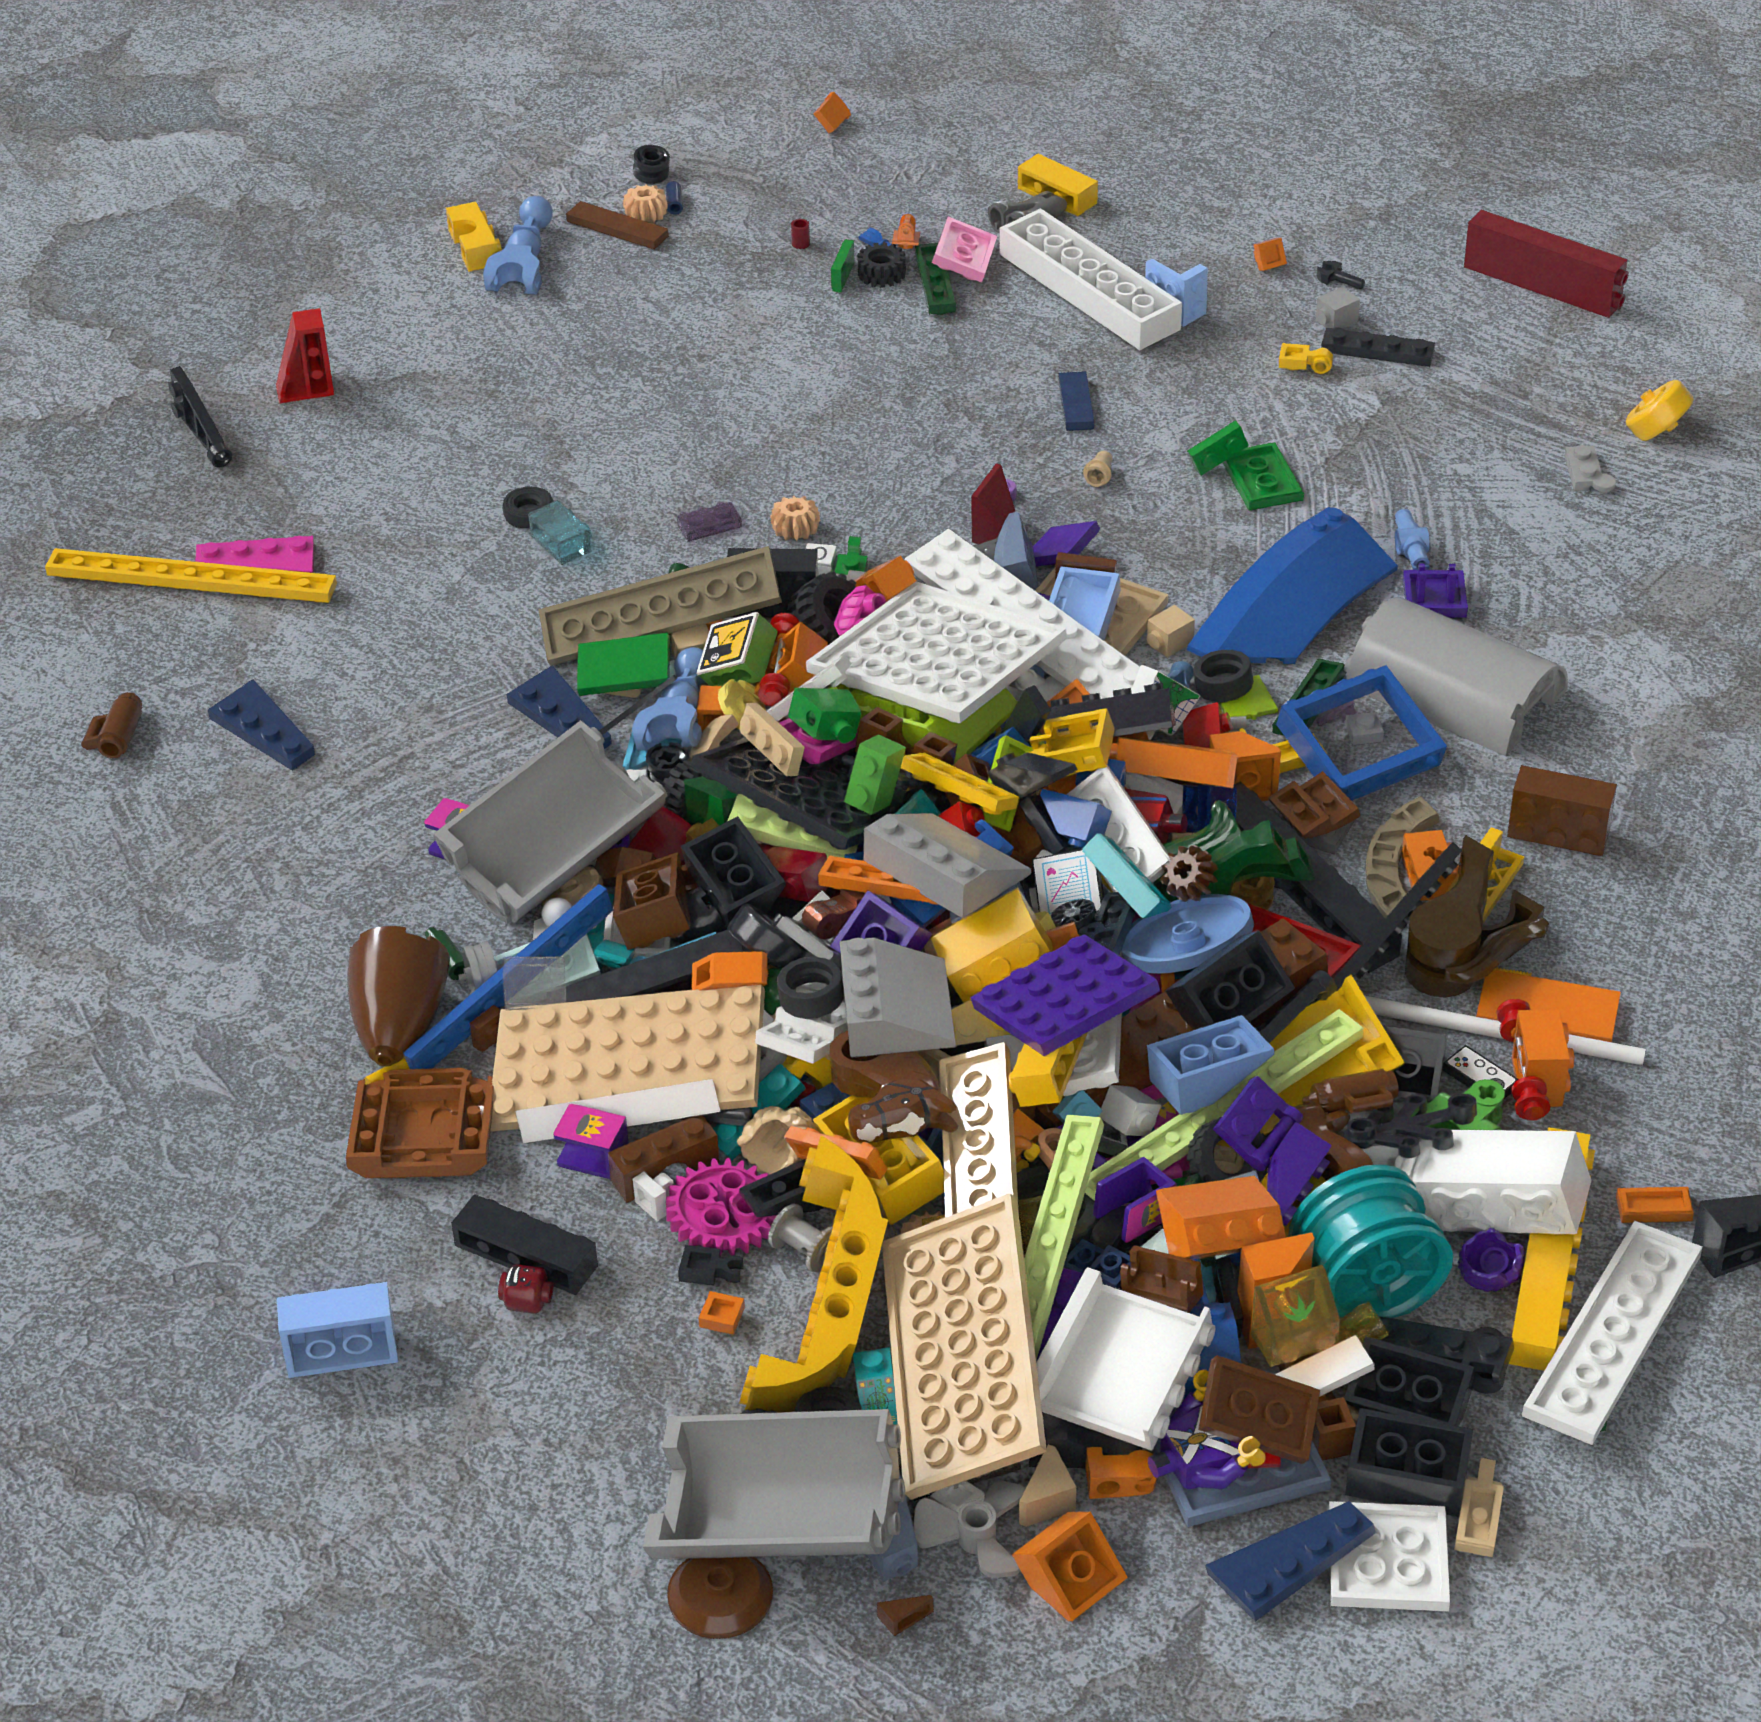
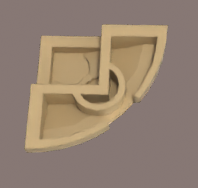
[689,714,739,762]

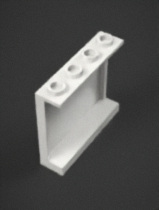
[1036,1267,1215,1451]

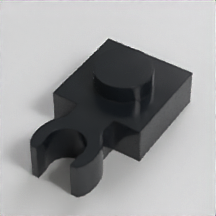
[678,1245,744,1286]

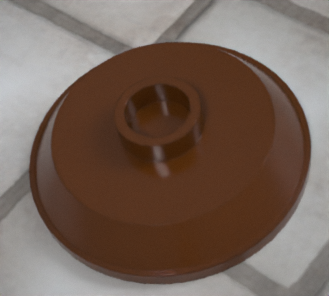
[667,1557,773,1639]

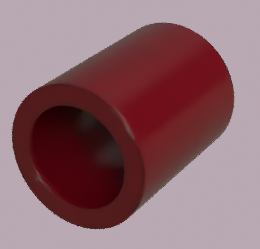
[791,219,810,249]

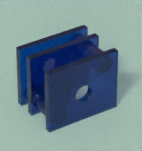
[1182,785,1237,833]

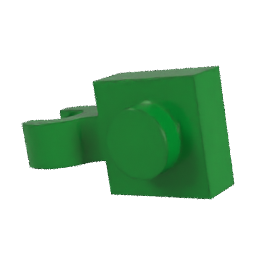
[835,536,868,575]

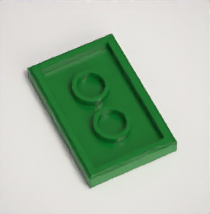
[1223,442,1304,511]
[577,633,670,696]

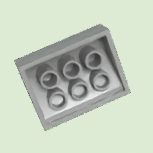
[864,813,1031,918]
[840,938,956,1057]

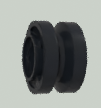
[633,145,670,184]

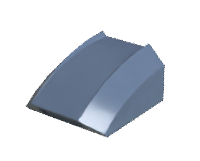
[994,512,1039,591]

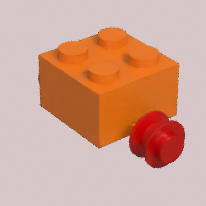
[754,613,828,707]

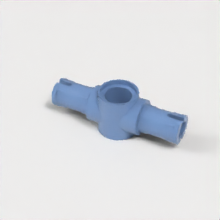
[1395,509,1430,570]

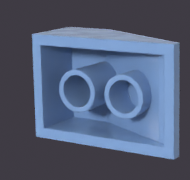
[1147,1015,1274,1115]

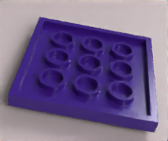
[970,934,1160,1056]

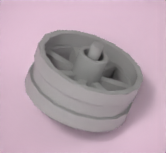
[458,941,504,994]

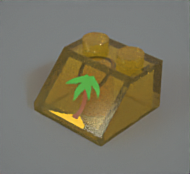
[1251,1265,1340,1367]

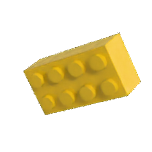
[813,1095,945,1225]

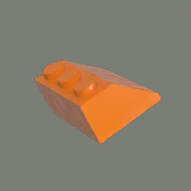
[1156,1176,1286,1260]
[1238,1233,1314,1349]

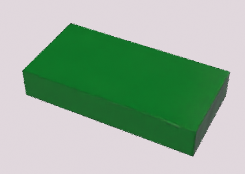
[831,239,855,292]

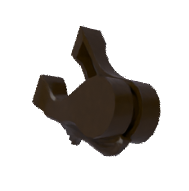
[1405,835,1549,998]

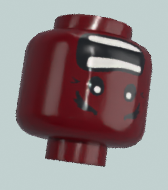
[498,1264,554,1314]

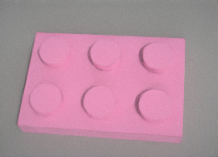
[932,217,997,282]

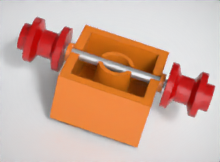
[1496,999,1574,1121]

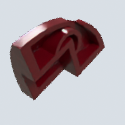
[628,807,692,865]

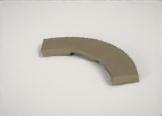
[1365,796,1439,919]

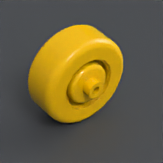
[1625,380,1694,441]

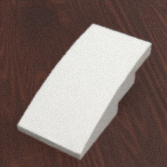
[755,971,848,1064]

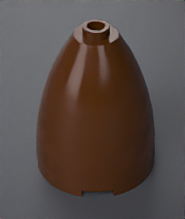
[347,926,450,1066]

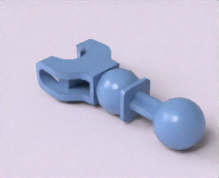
[483,196,553,295]
[632,647,705,751]

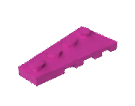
[195,536,315,573]

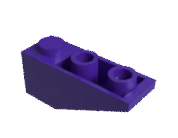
[1267,1122,1332,1227]

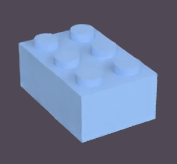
[277,1282,398,1378]

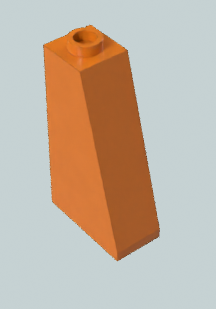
[1109,736,1238,788]

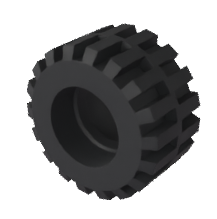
[787,572,856,645]

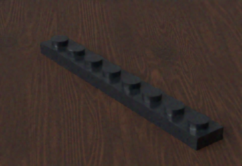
[1311,842,1462,1004]

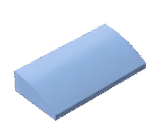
[1049,566,1121,641]

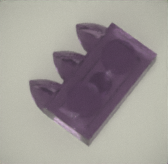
[677,501,742,542]

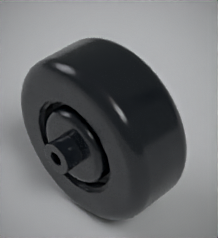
[728,904,808,967]

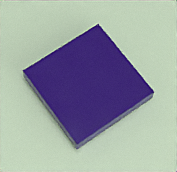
[1033,521,1100,567]

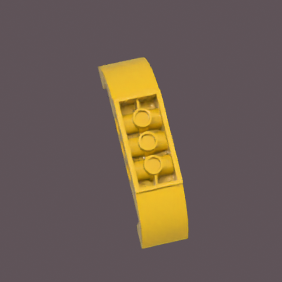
[739,1136,888,1413]

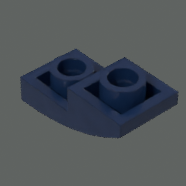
[1063,1239,1131,1289]

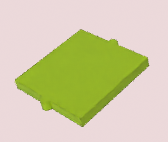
[1218,675,1278,720]

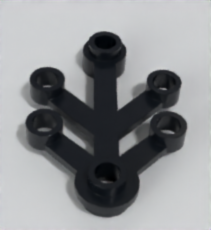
[1344,1094,1477,1158]

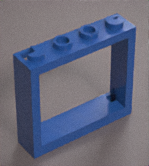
[1276,665,1447,801]

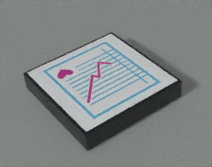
[1032,849,1104,916]

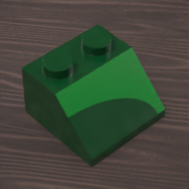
[683,777,738,826]

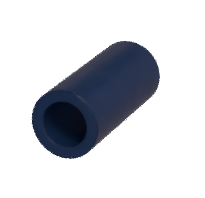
[666,181,683,215]

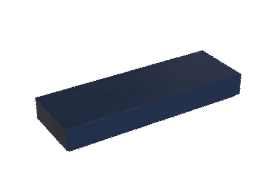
[1058,371,1094,431]

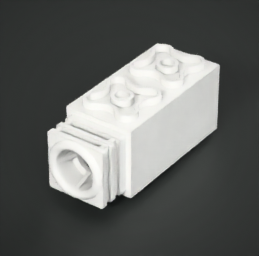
[1394,1130,1591,1234]

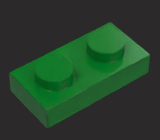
[1187,420,1249,476]

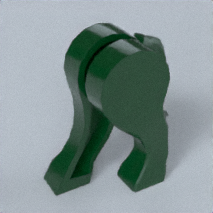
[1153,800,1315,902]

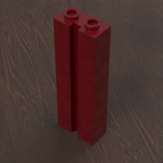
[1464,209,1629,318]

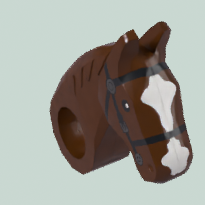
[829,1031,958,1144]

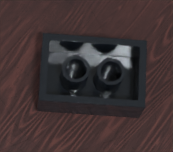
[727,548,819,618]
[1345,1408,1473,1517]

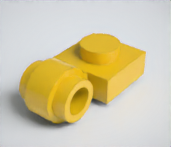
[1279,343,1333,374]

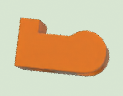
[1085,1447,1157,1499]

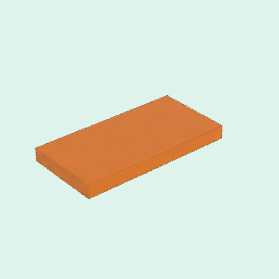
[1476,970,1621,1042]

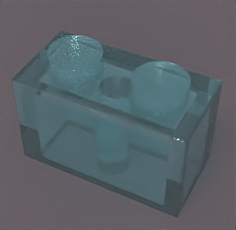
[528,500,592,565]

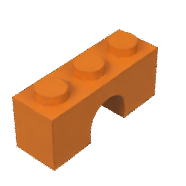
[854,555,917,601]

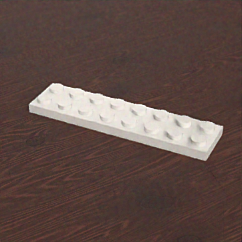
[1522,1221,1702,1445]

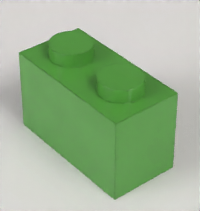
[844,734,906,815]

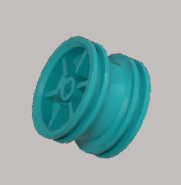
[1288,1164,1454,1327]

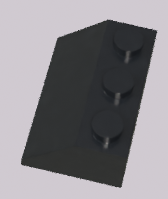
[681,816,786,928]
[1165,930,1295,1029]
[1382,1025,1448,1102]
[1344,1336,1474,1426]

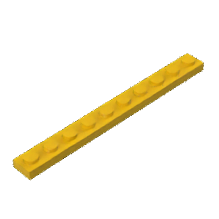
[45,548,337,603]

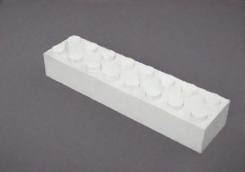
[1000,208,1182,350]

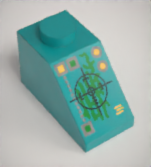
[853,1347,898,1424]

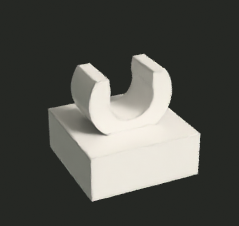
[633,1172,673,1221]

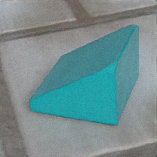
[594,940,635,969]

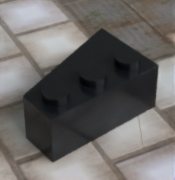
[1692,1195,1761,1278]

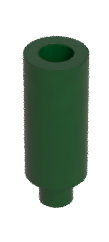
[425,927,465,980]

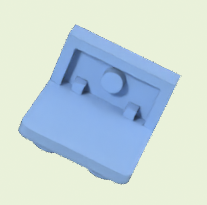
[1145,259,1208,327]

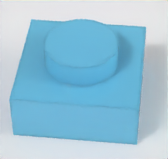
[1053,1090,1102,1124]

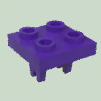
[1403,563,1468,618]

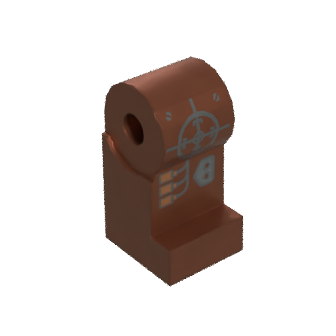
[801,889,866,940]

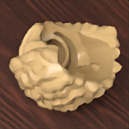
[737,1106,818,1175]

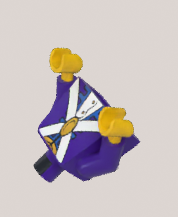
[1148,1369,1265,1490]

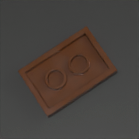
[1198,1355,1320,1464]

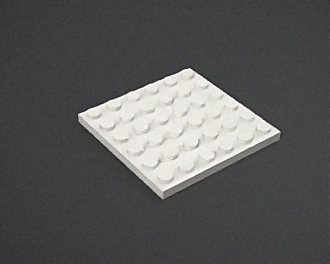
[806,581,1067,723]

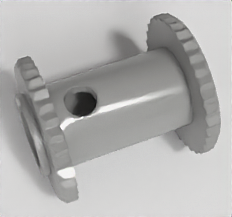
[768,1203,833,1272]

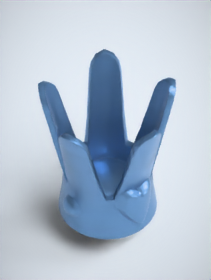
[1167,661,1194,688]

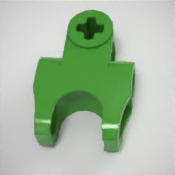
[1416,1079,1505,1140]

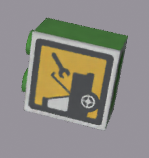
[696,612,778,686]

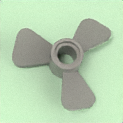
[913,1481,1026,1578]

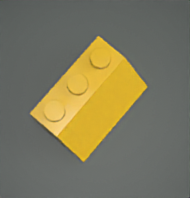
[930,887,1053,1003]

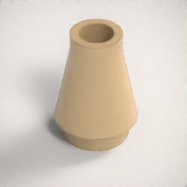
[1083,451,1113,487]

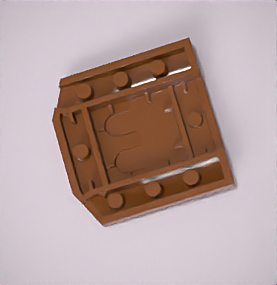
[346,1068,494,1178]

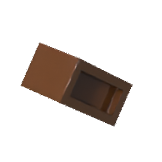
[877,1595,934,1636]

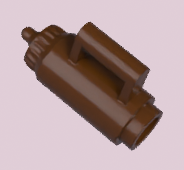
[81,692,142,759]
[1302,1069,1398,1114]

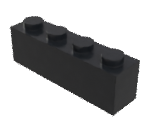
[451,1194,598,1295]

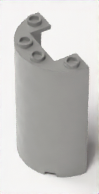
[1344,597,1568,756]
[434,720,667,923]
[643,1409,905,1559]

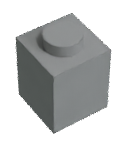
[1316,286,1360,329]

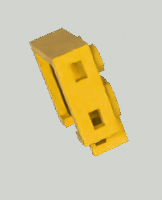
[1029,708,1115,776]

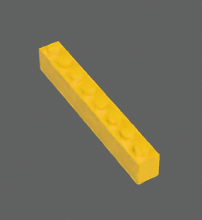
[1509,1127,1595,1371]

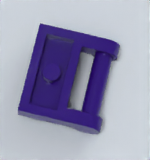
[1213,1076,1303,1171]

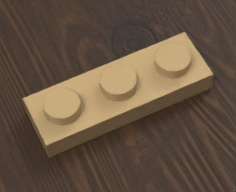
[739,703,805,776]

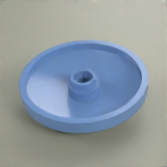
[1121,894,1254,973]

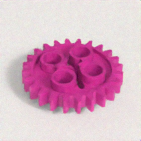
[666,1158,777,1256]

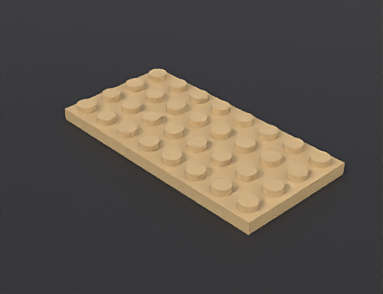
[491,985,765,1132]
[882,1193,1047,1500]

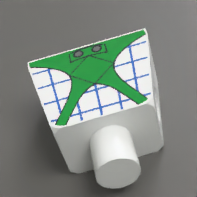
[1132,665,1200,740]

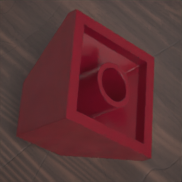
[971,463,1016,544]

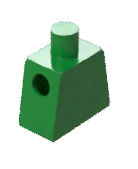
[788,688,861,743]

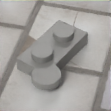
[1564,445,1616,494]

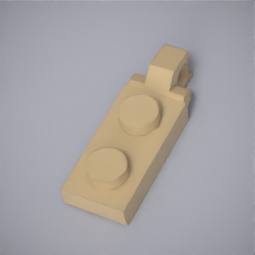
[1454,1458,1504,1557]

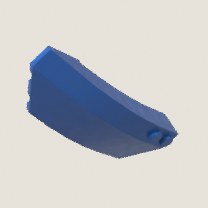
[1187,507,1398,664]

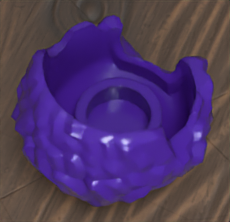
[1457,1228,1525,1292]

